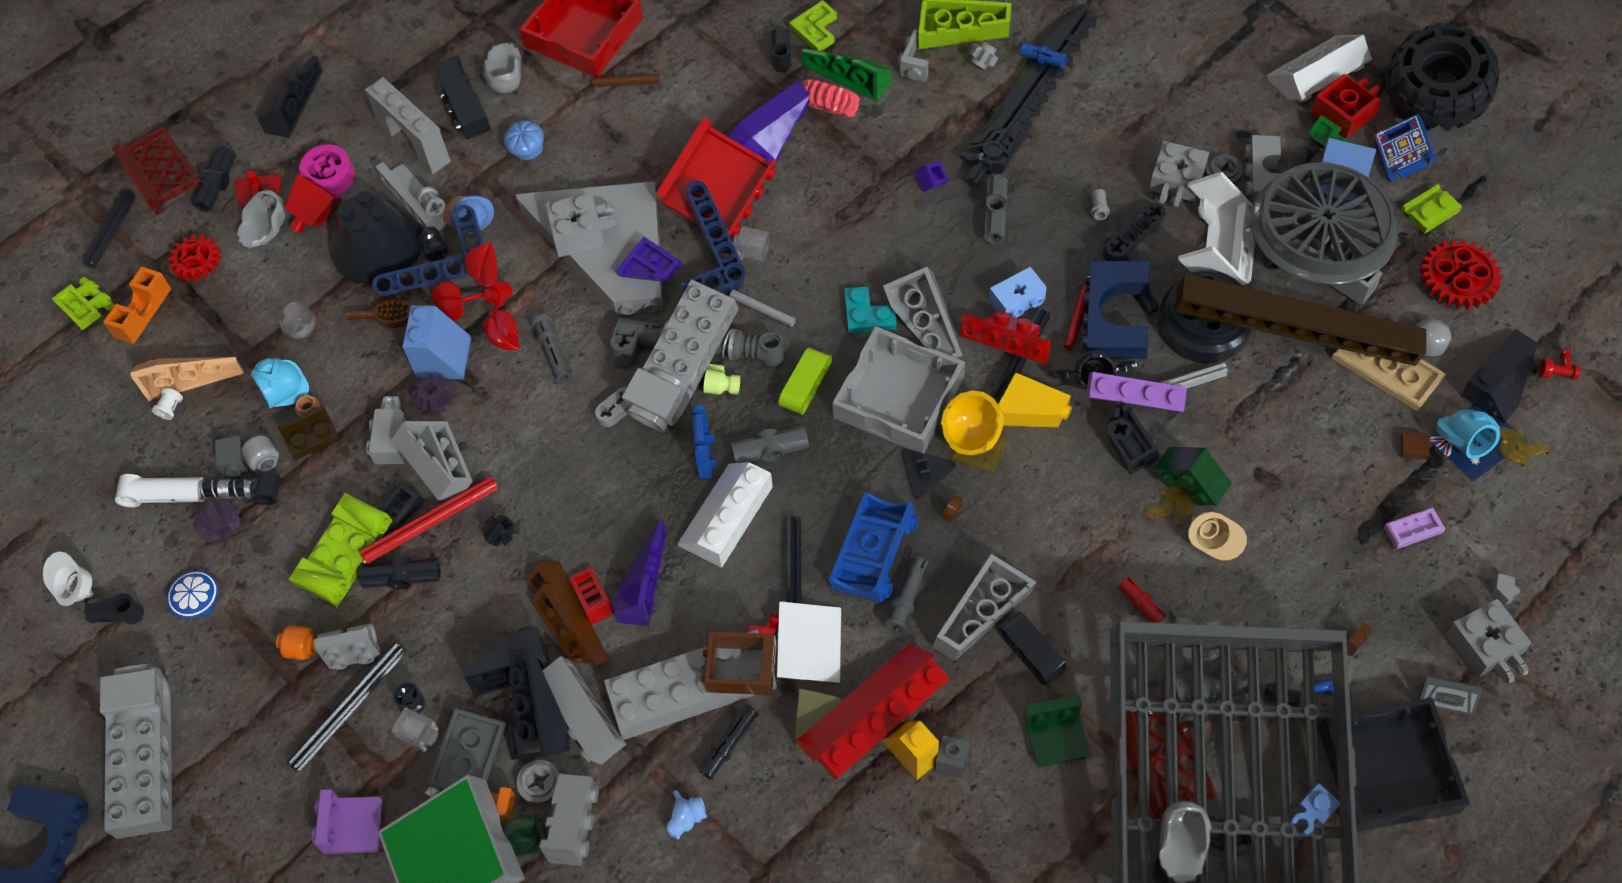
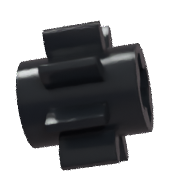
[482,515,515,547]

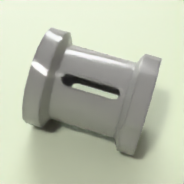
[417,186,446,217]

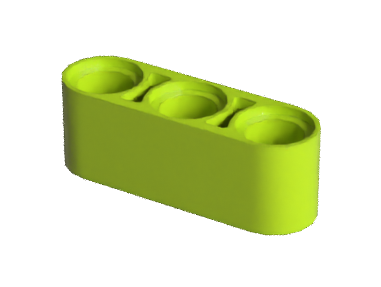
[778,347,832,415]

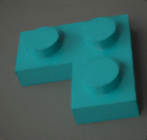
[845,287,896,334]

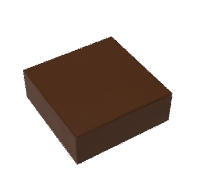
[1400,431,1430,460]
[1347,622,1372,657]

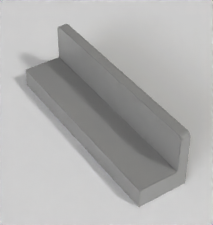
[375,162,449,231]

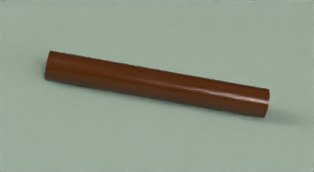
[593,74,660,87]

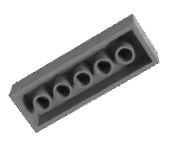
[604,629,777,740]

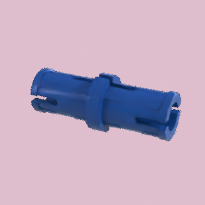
[1020,42,1067,68]

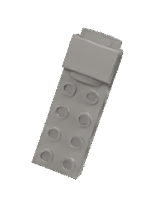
[622,279,739,432]
[100,664,172,839]

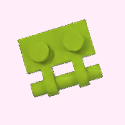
[52,277,114,330]

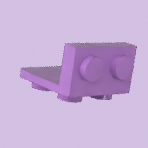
[312,789,383,854]

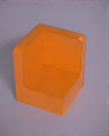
[490,787,516,824]

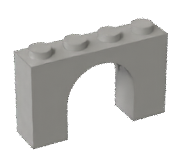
[365,77,451,174]

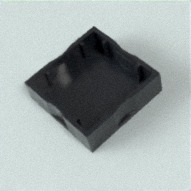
[1318,697,1470,832]

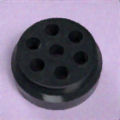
[1158,270,1252,363]

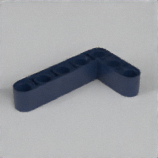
[679,180,745,299]
[372,205,484,295]

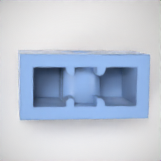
[989,267,1047,318]

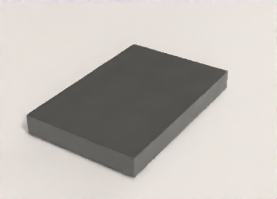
[427,708,507,791]

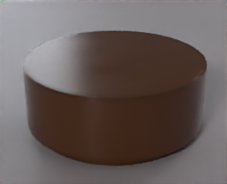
[942,495,963,522]

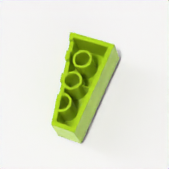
[918,0,1012,49]

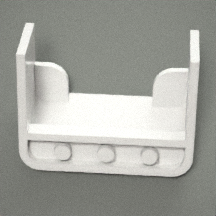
[1178,172,1255,285]

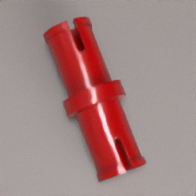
[1117,576,1167,623]

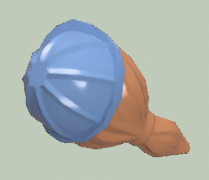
[432,196,494,235]

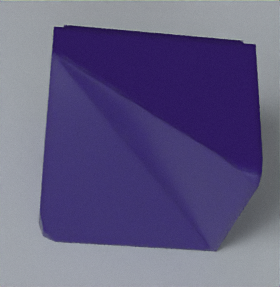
[914,161,949,192]

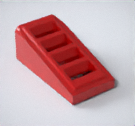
[568,566,614,624]

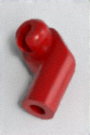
[748,613,779,636]

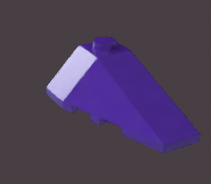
[727,81,810,162]
[612,521,667,626]

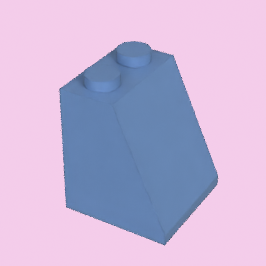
[1312,138,1376,210]
[403,305,471,379]

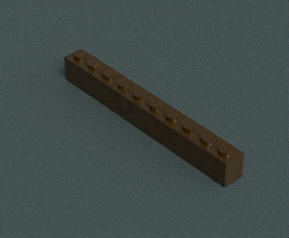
[1175,274,1426,366]

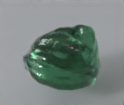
[500,814,548,857]

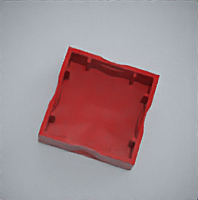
[519,0,643,78]

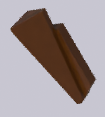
[525,561,609,666]

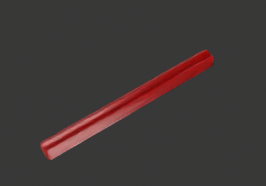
[359,477,497,564]

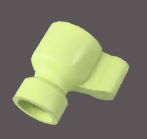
[704,363,741,395]

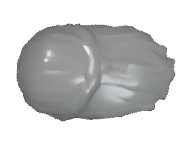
[483,43,522,94]
[237,190,287,249]
[1159,801,1212,883]

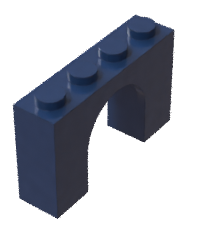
[1082,261,1150,359]
[0,784,89,883]

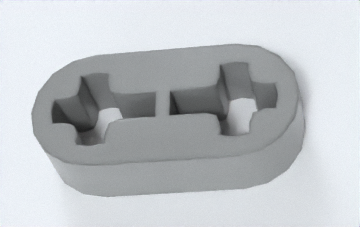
[595,387,629,427]

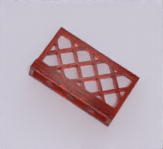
[112,126,201,216]
[1114,699,1217,819]

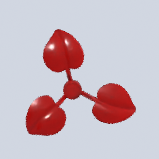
[432,242,521,350]

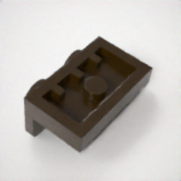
[278,406,340,461]

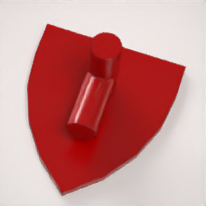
[235,170,282,209]

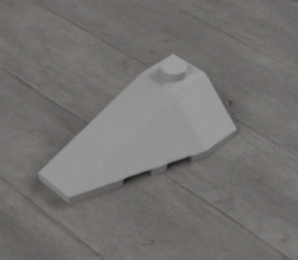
[883,267,963,358]

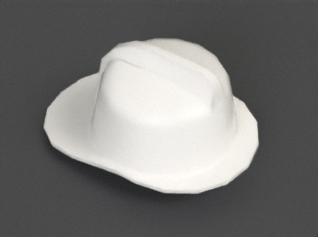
[43,551,94,606]

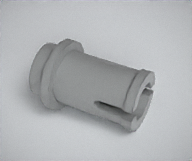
[1091,189,1110,220]

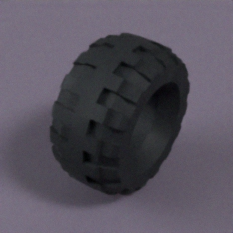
[1386,23,1500,131]

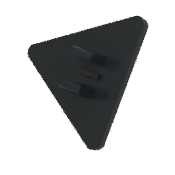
[902,449,956,499]

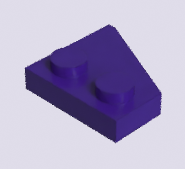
[615,237,682,282]

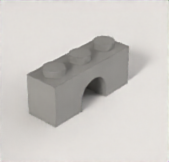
[1244,135,1281,204]

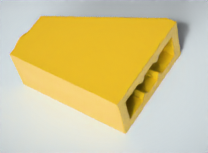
[998,373,1072,427]
[881,721,939,780]

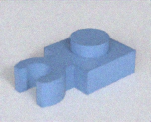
[1289,783,1341,836]

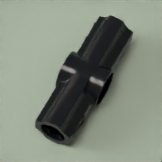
[191,146,237,213]
[359,556,441,590]

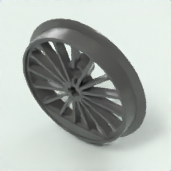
[1251,163,1397,284]

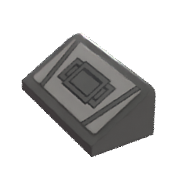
[1418,676,1483,716]

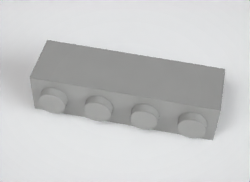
[543,656,627,765]

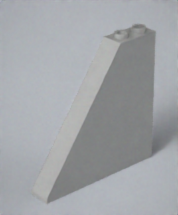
[516,181,664,315]

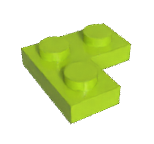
[789,0,837,51]

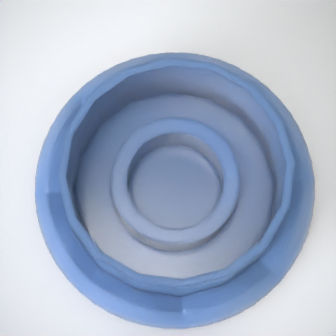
[504,120,544,160]

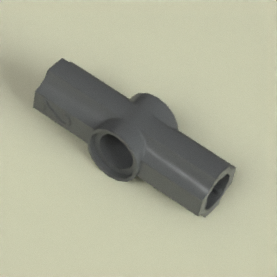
[984,175,1008,244]
[731,426,809,463]

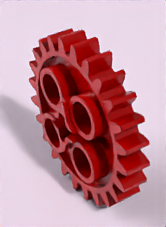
[1419,239,1503,310]

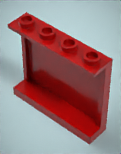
[655,117,777,238]

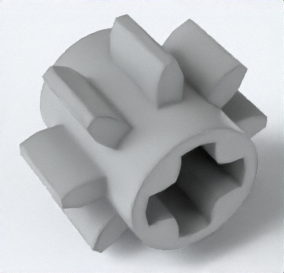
[969,41,998,69]

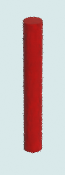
[1064,286,1090,350]

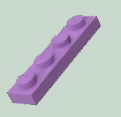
[1086,372,1187,412]

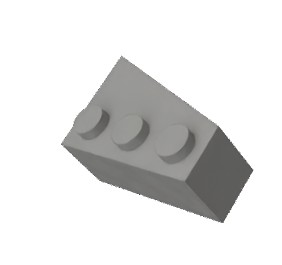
[391,421,473,500]
[540,774,599,866]

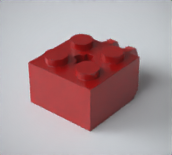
[1311,74,1381,139]

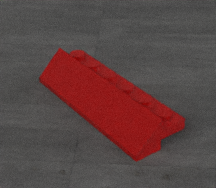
[795,644,950,780]

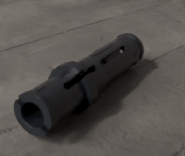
[698,704,759,780]

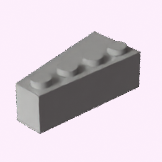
[1286,222,1382,305]
[932,554,1036,661]

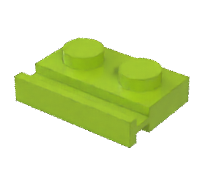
[1401,184,1462,234]

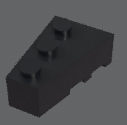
[433,55,491,140]

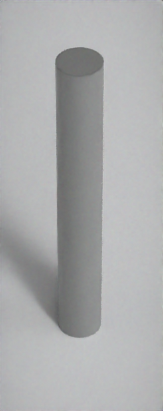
[729,289,796,327]

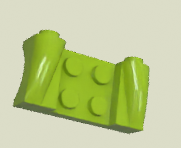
[289,493,393,607]

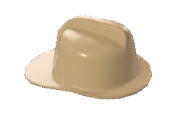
[1188,511,1247,560]

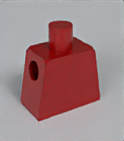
[285,174,343,234]

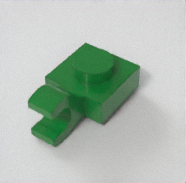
[1308,115,1352,146]

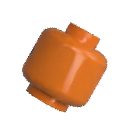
[276,625,318,661]

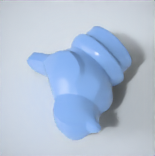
[666,790,707,839]

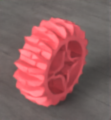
[802,79,860,118]

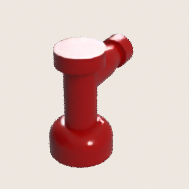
[1539,349,1581,380]

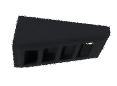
[379,482,425,535]

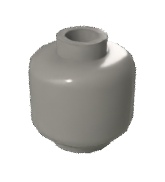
[241,436,279,472]

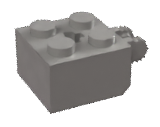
[1149,141,1209,208]
[545,193,619,257]
[1445,599,1532,683]

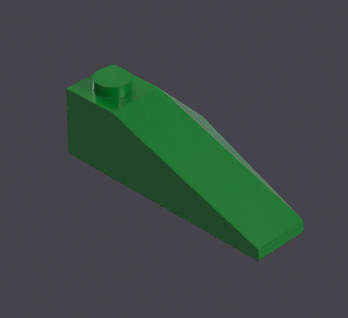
[801,48,891,102]

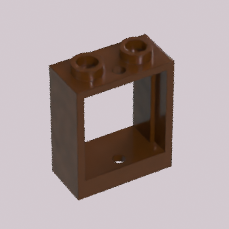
[701,631,776,695]

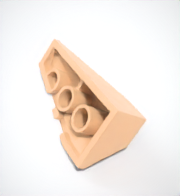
[130,357,244,401]

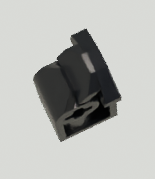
[1108,403,1159,475]

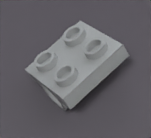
[314,623,382,670]

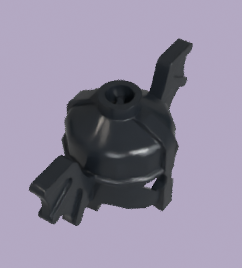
[1048,349,1138,389]

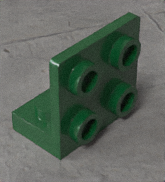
[1024,695,1091,767]

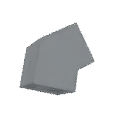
[1492,573,1520,606]

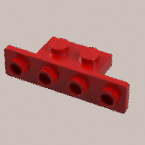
[960,312,1051,364]

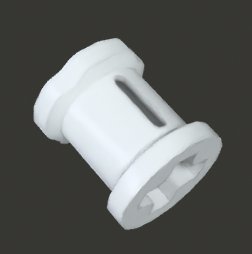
[152,388,183,420]

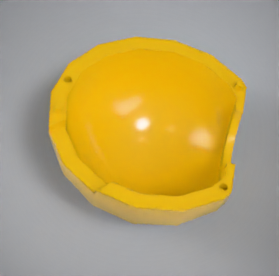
[941,390,1004,455]

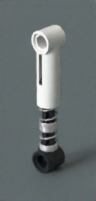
[115,472,281,508]

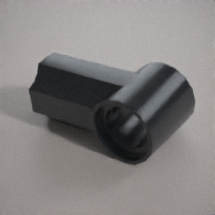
[771,26,792,72]
[84,593,144,624]

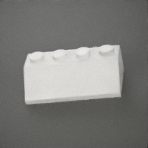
[1266,34,1372,102]
[677,462,773,568]

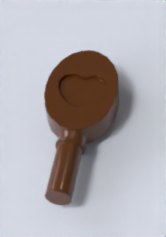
[347,299,411,328]

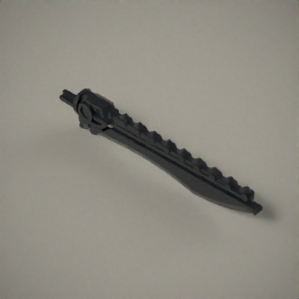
[959,4,1097,187]

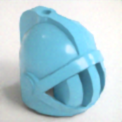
[251,358,309,409]
[1436,409,1500,459]

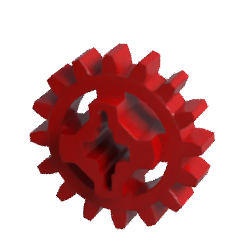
[168,234,222,282]

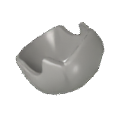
[1416,318,1452,357]

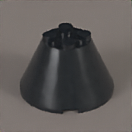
[329,191,422,284]

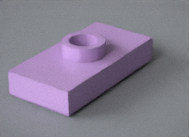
[1384,507,1445,549]

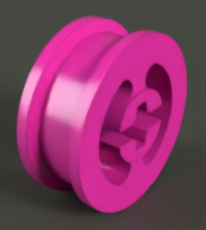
[299,145,355,196]

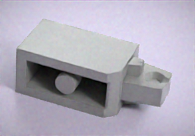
[366,396,407,464]

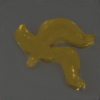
[1499,427,1550,468]
[1147,487,1193,527]

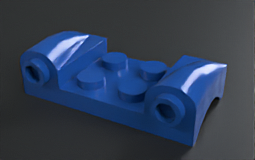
[829,492,918,603]

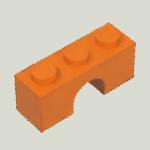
[103,266,171,345]

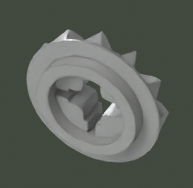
[517,760,559,804]

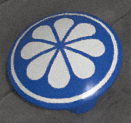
[167,571,219,619]

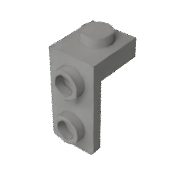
[897,29,929,82]

